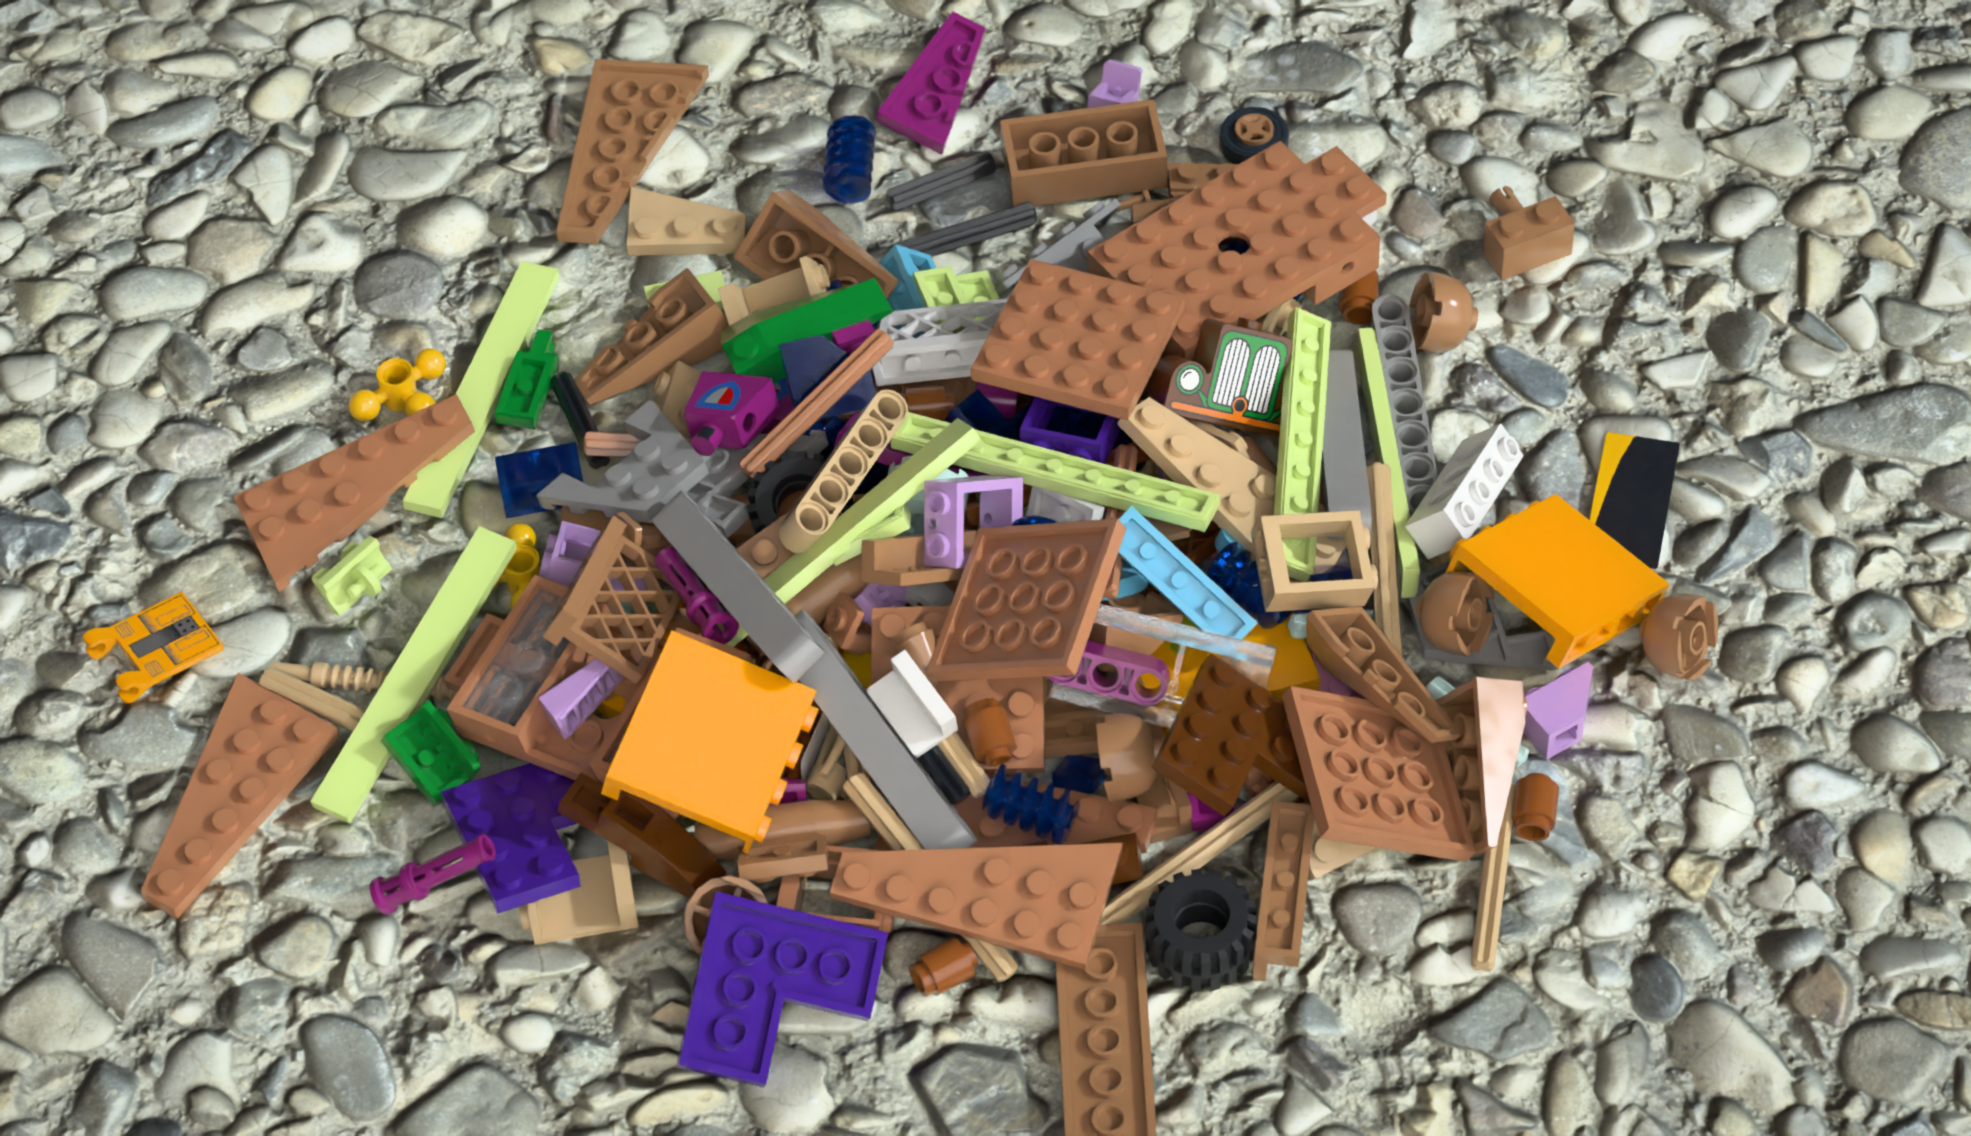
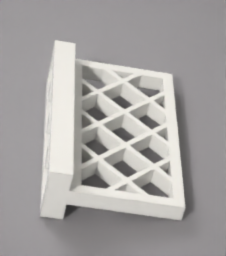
[872,298,1009,386]

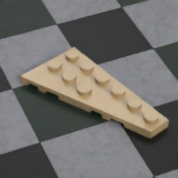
[1117,397,1349,583]

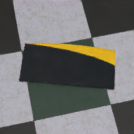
[1590,432,1680,569]

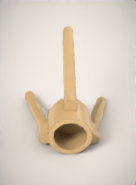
[807,725,849,800]

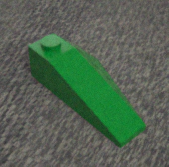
[721,278,894,385]

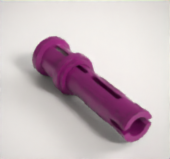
[655,547,739,644]
[369,834,496,915]

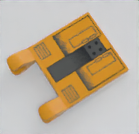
[83,592,224,703]

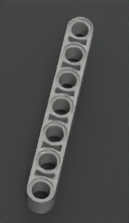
[1371,294,1438,518]
[1321,349,1371,538]
[651,490,826,683]
[795,609,977,849]

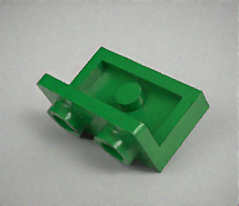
[381,700,481,807]

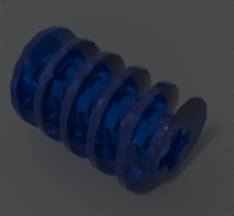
[822,115,876,204]
[1207,542,1294,629]
[982,764,1080,845]

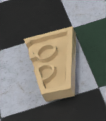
[626,187,747,256]

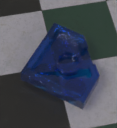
[778,335,876,420]

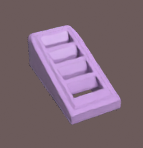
[538,658,624,740]

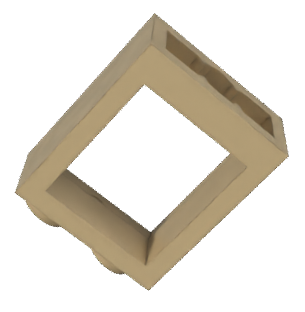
[1251,510,1378,612]

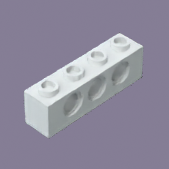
[1405,423,1523,560]

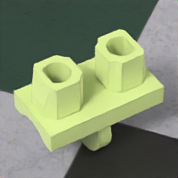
[312,536,392,616]

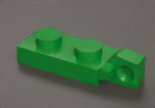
[495,329,558,429]

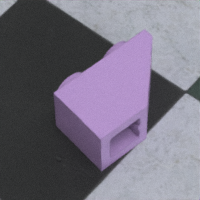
[1523,661,1593,760]

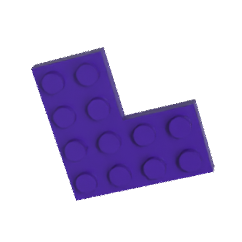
[441,763,581,914]
[676,891,888,1087]

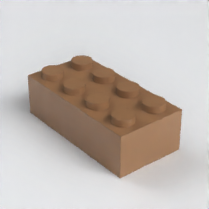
[1000,99,1168,206]

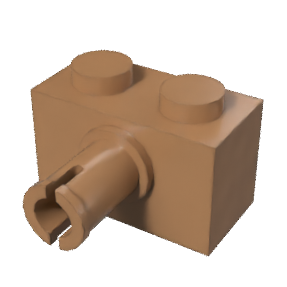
[1483,186,1575,281]

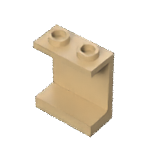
[718,256,830,327]
[519,841,639,945]

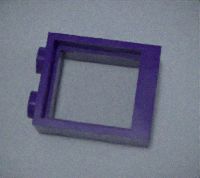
[1020,397,1121,464]

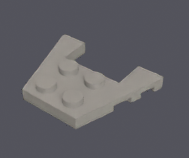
[537,400,709,523]
[686,430,829,538]
[1406,560,1558,671]

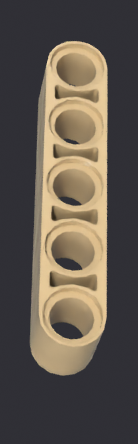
[778,389,908,553]

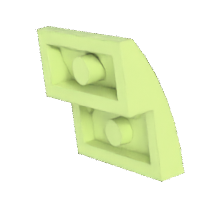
[913,266,1000,334]

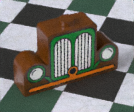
[1146,317,1292,437]

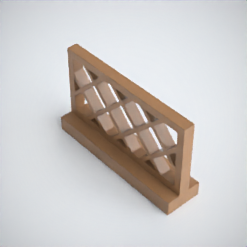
[542,515,687,684]

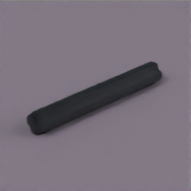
[887,202,1037,256]

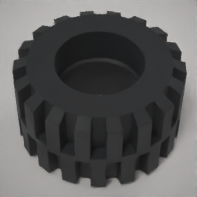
[747,451,854,535]
[1145,869,1257,992]

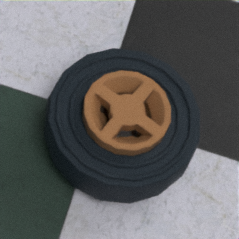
[1219,107,1289,164]

